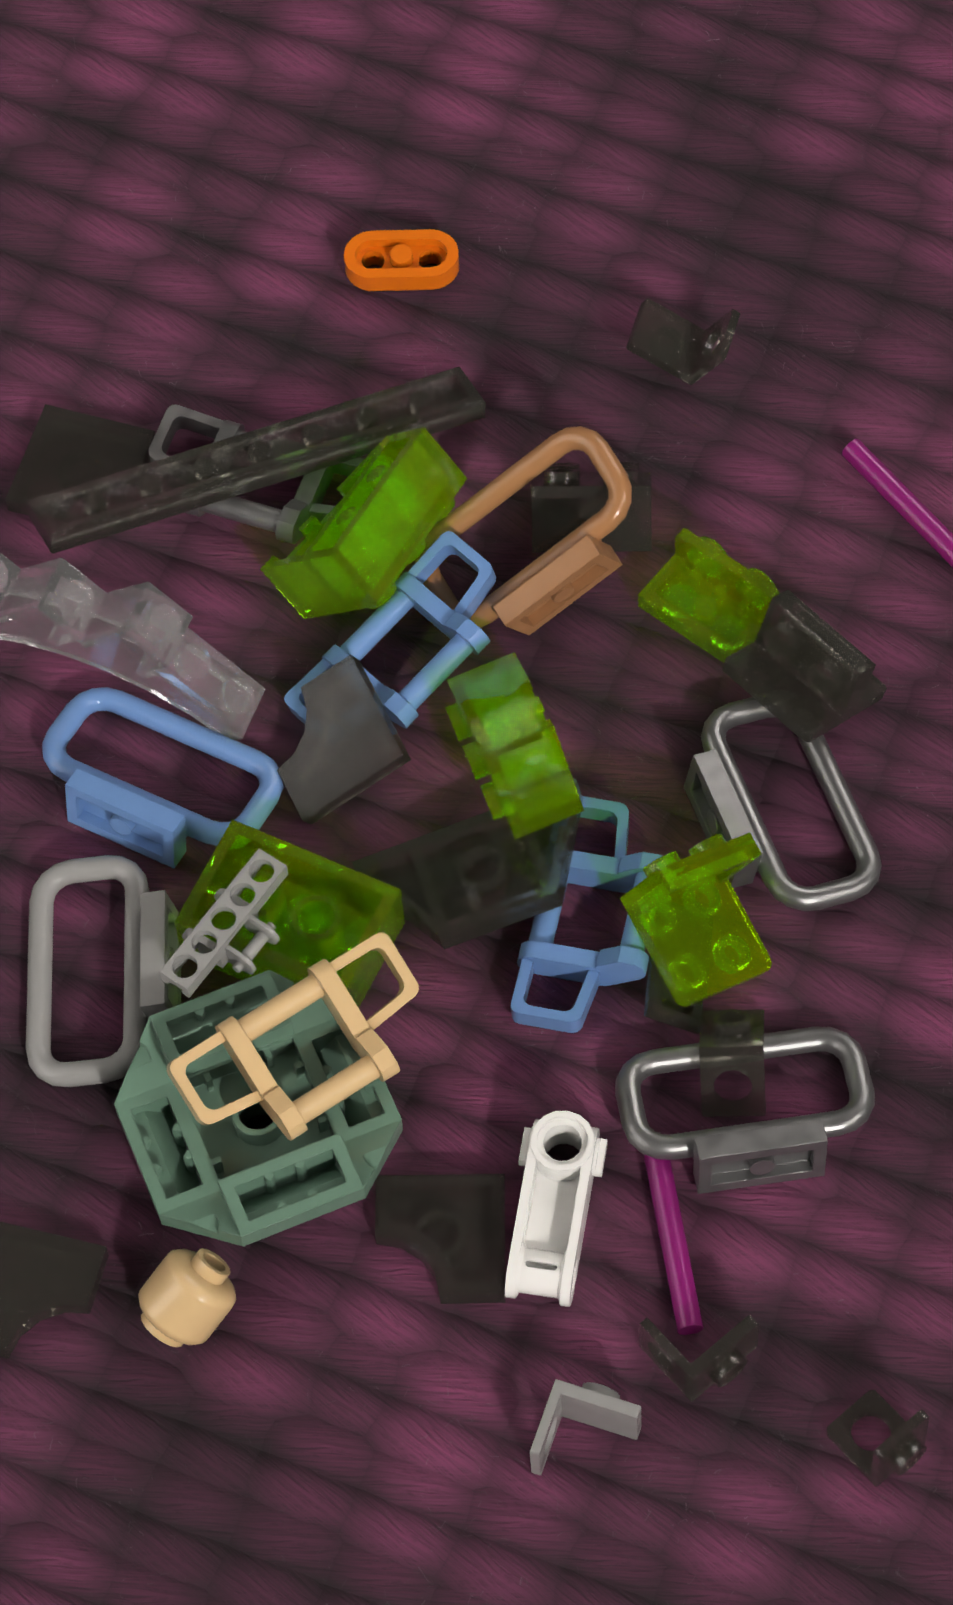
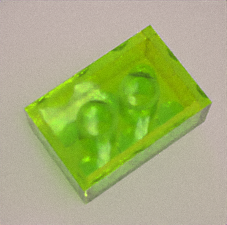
[174,819,405,1008]

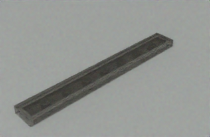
[27,366,486,554]

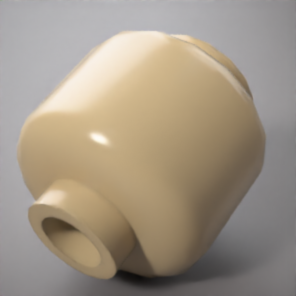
[138,1248,236,1347]

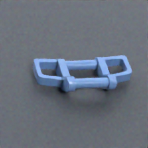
[284,531,496,746]
[511,794,670,1033]

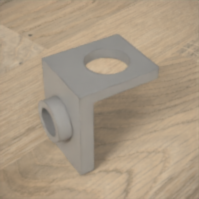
[530,1379,642,1476]

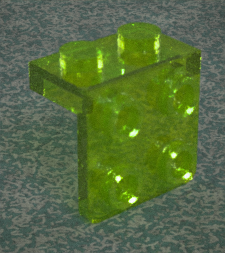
[620,832,772,1007]

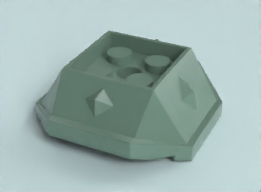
[114,970,403,1247]

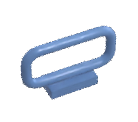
[42,687,284,869]

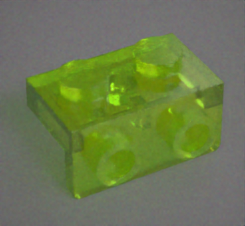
[638,528,779,670]

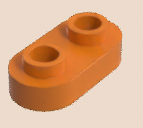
[344,229,460,291]

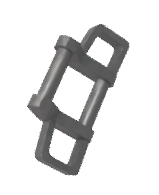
[149,405,388,544]

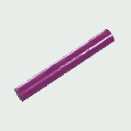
[842,439,953,568]
[643,1154,704,1335]

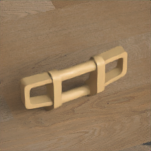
[167,932,419,1141]

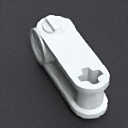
[505,1111,608,1307]

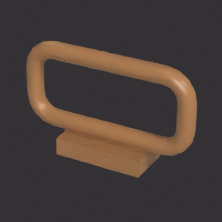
[415,426,632,635]

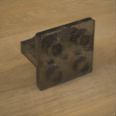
[530,462,652,552]
[722,590,887,742]

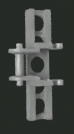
[159,848,288,998]

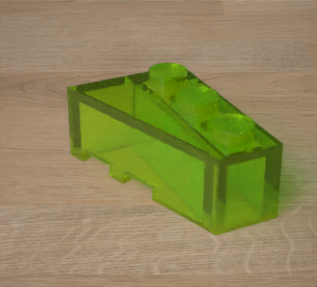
[260,427,467,619]
[445,652,584,839]

